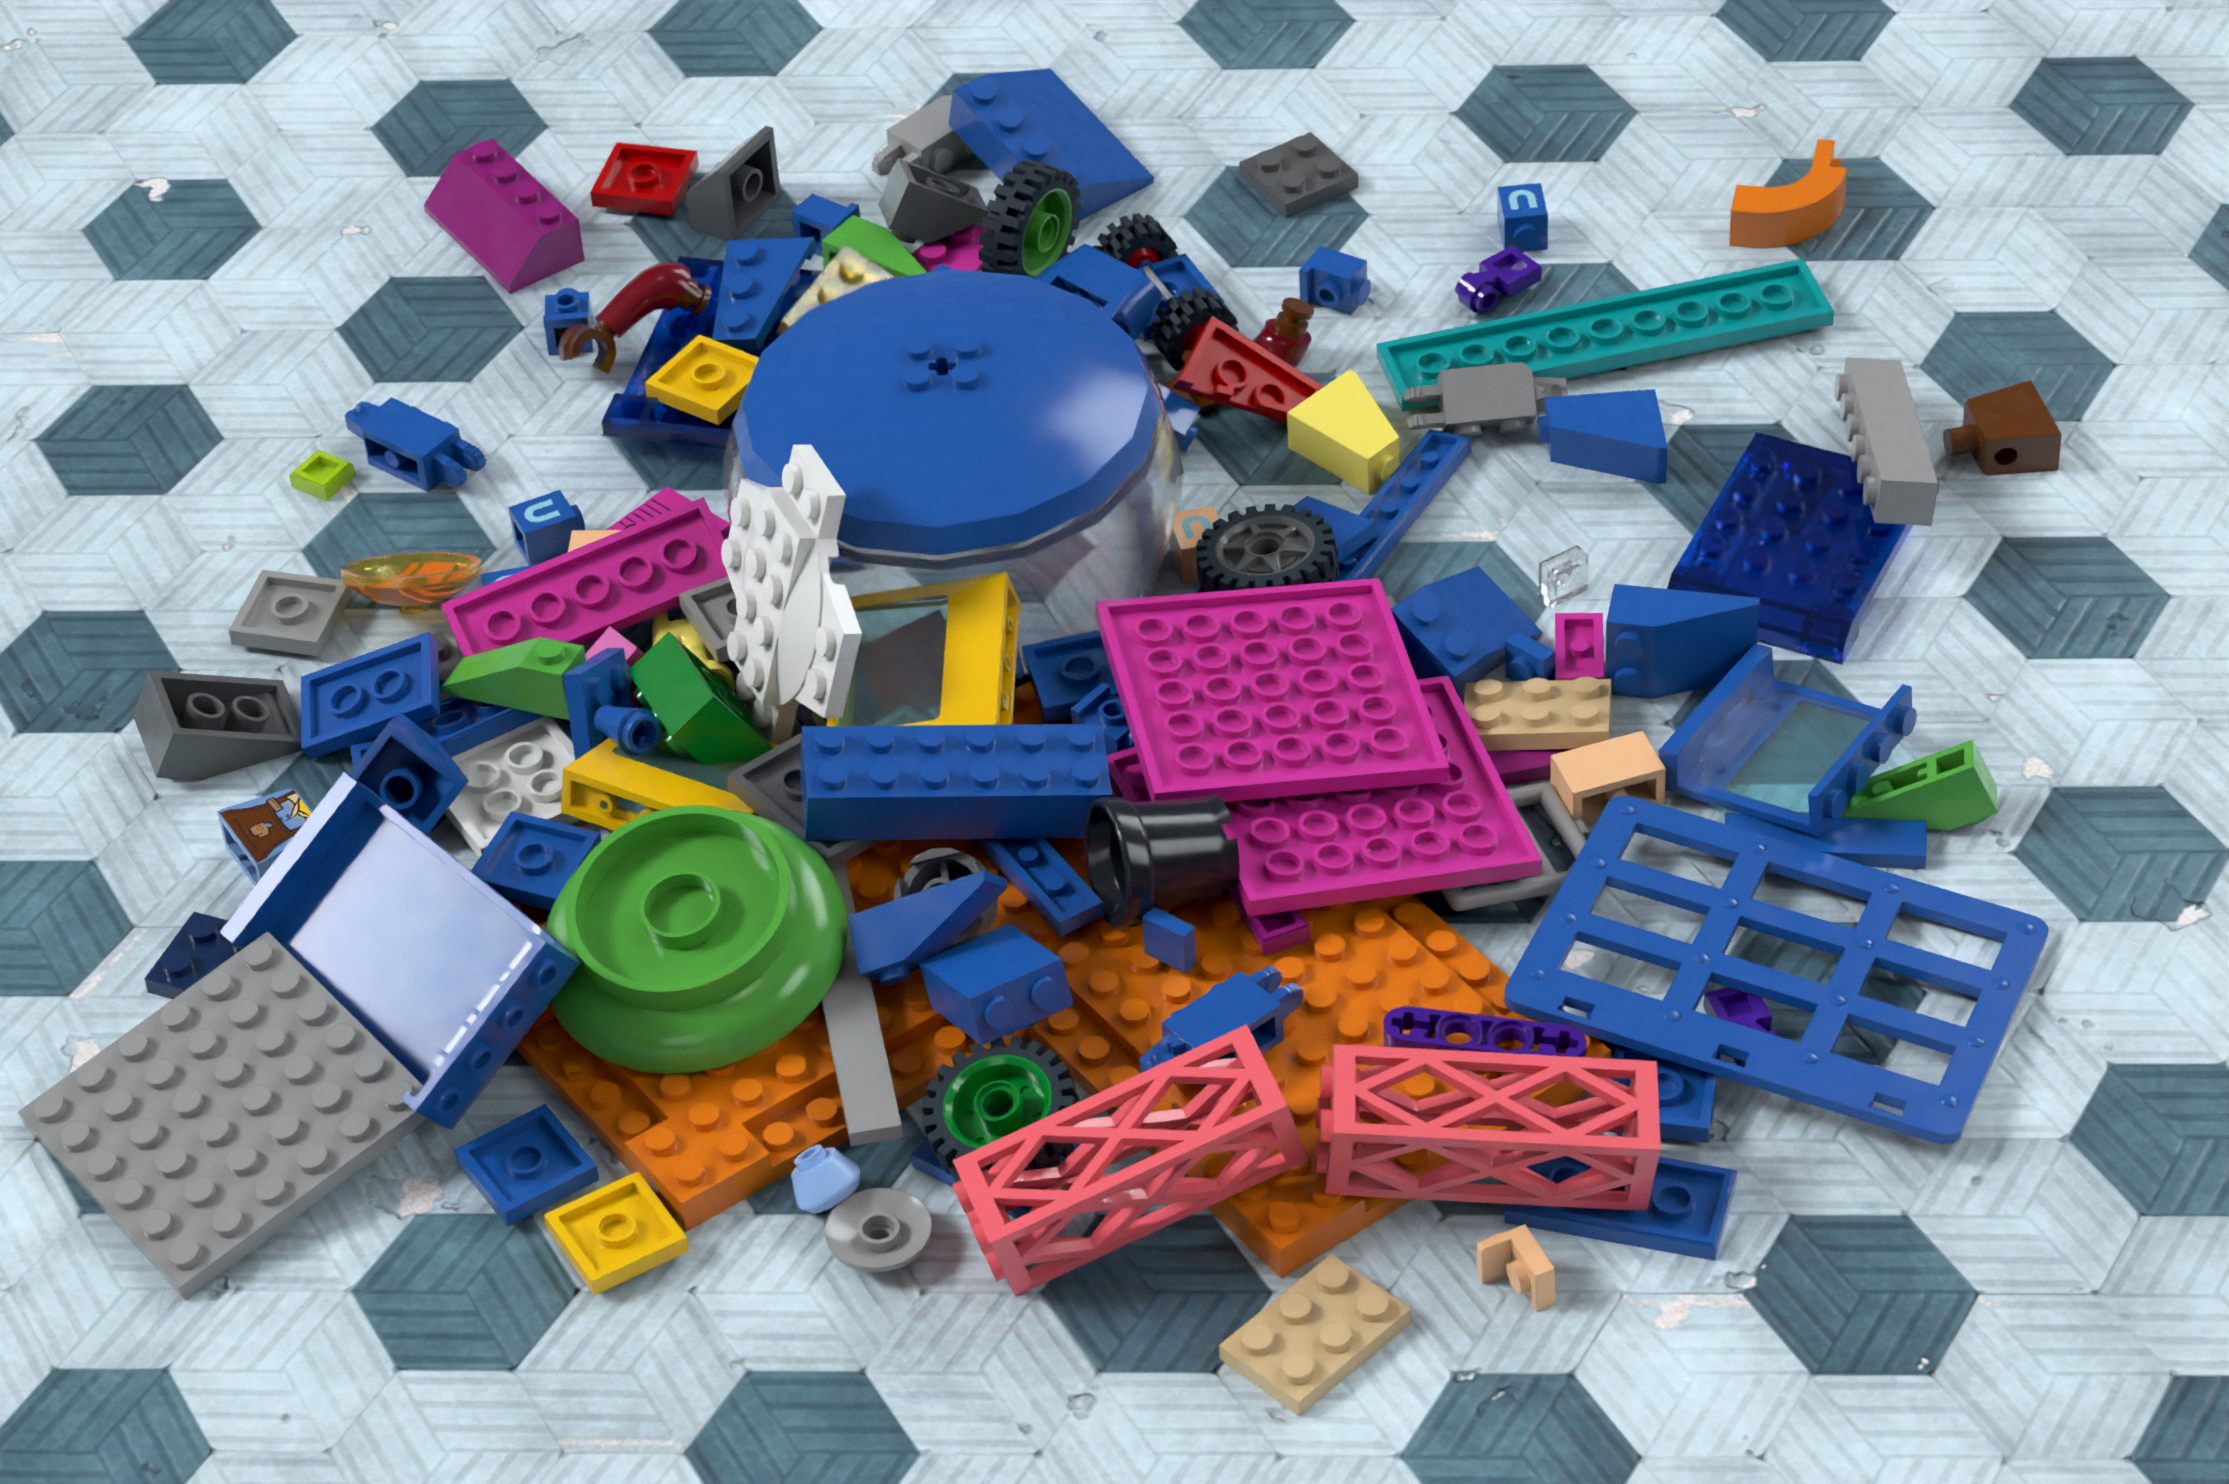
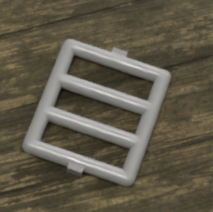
[1441,782,1590,911]

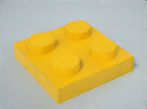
[645,335,759,425]
[544,1171,689,1296]

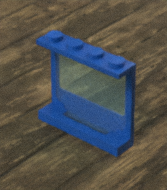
[1658,643,1917,836]

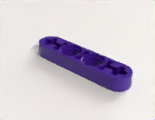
[1383,1006,1586,1057]

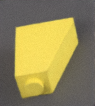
[1287,369,1400,495]

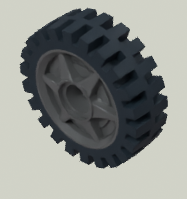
[1195,504,1339,593]

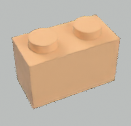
[1550,730,1666,826]

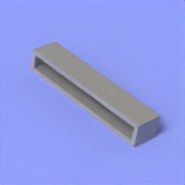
[1834,357,1938,526]

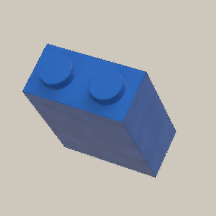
[918,923,1074,1045]

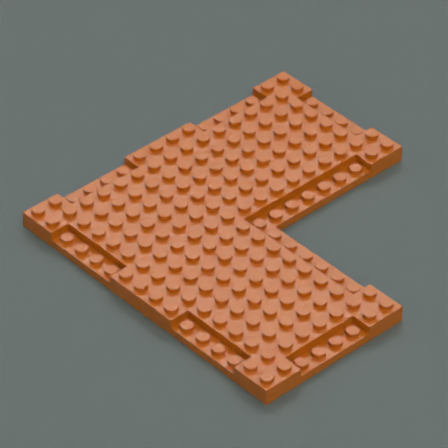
[515,629,1611,1279]

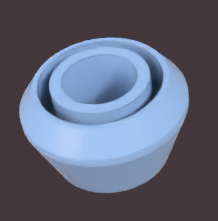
[791,1145,860,1213]

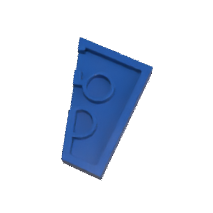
[712,237,817,351]

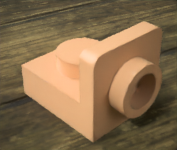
[1476,1224,1556,1311]

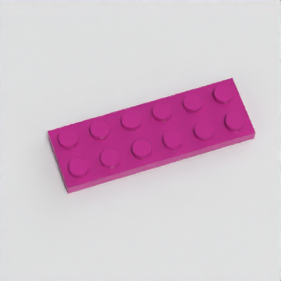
[441,497,728,657]

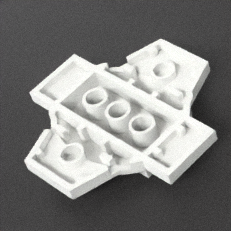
[721,445,862,745]

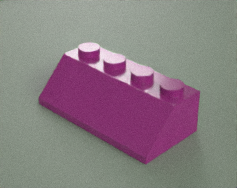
[424,138,585,294]

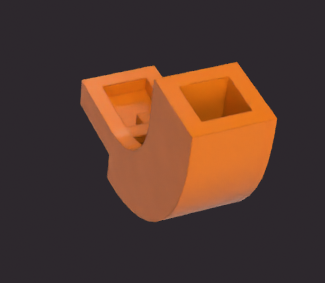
[1729,139,1847,248]

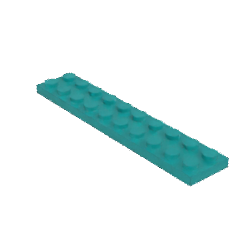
[1376,259,1834,412]

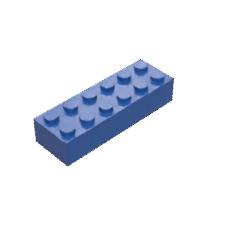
[799,724,1112,841]

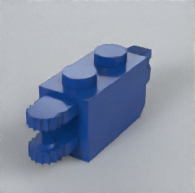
[344,397,487,493]
[1140,965,1305,1087]

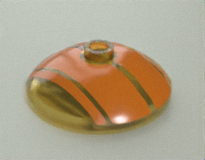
[340,552,482,614]

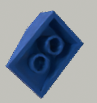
[1391,566,1543,695]
[1605,584,1760,699]

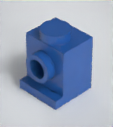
[791,194,860,257]
[1299,246,1371,315]
[543,288,593,356]
[1071,682,1134,755]

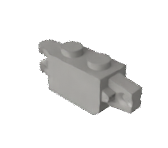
[871,95,975,178]
[1403,362,1568,437]

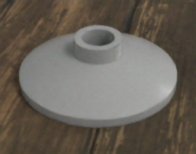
[825,1188,932,1272]

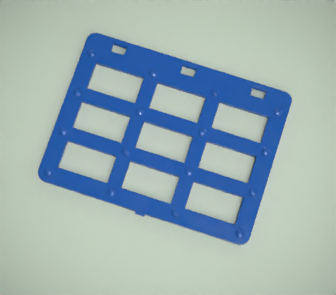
[1504,795,2049,1145]

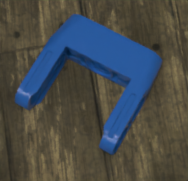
[1036,244,1163,341]

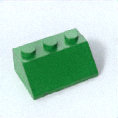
[627,631,773,765]

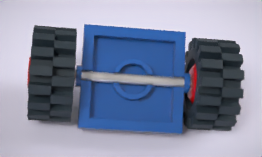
[1093,213,1239,372]

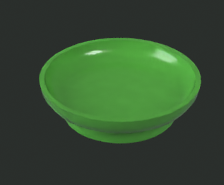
[544,805,848,1074]

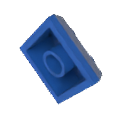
[349,712,469,835]

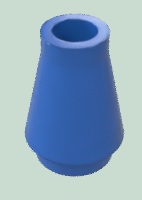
[594,704,661,756]

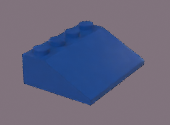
[948,68,1154,221]

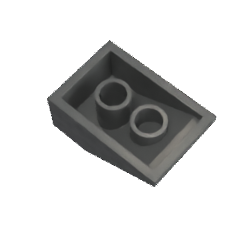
[132,671,303,780]

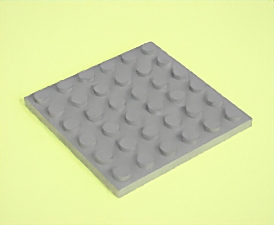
[17,931,428,1300]

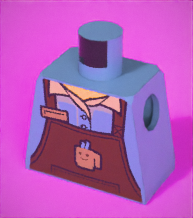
[217,788,317,886]

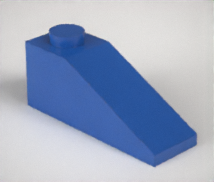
[847,870,1007,986]

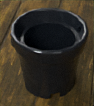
[1084,794,1240,930]

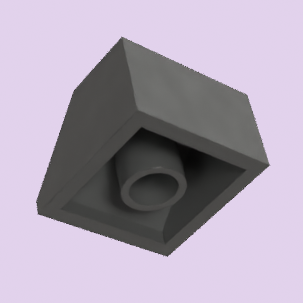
[686,125,781,242]
[878,158,989,244]

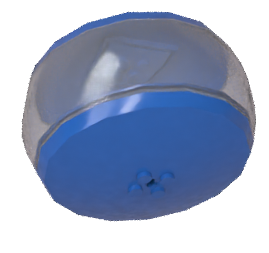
[723,269,1184,688]

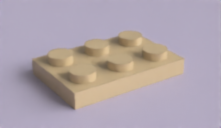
[1464,676,1612,751]
[1219,1254,1411,1417]

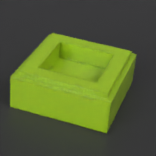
[289,450,355,501]

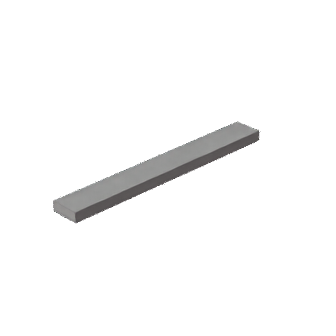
[821,863,903,1146]

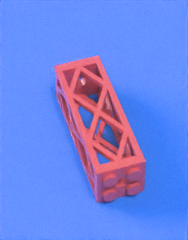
[952,1024,1308,1296]
[1315,1044,1661,1211]

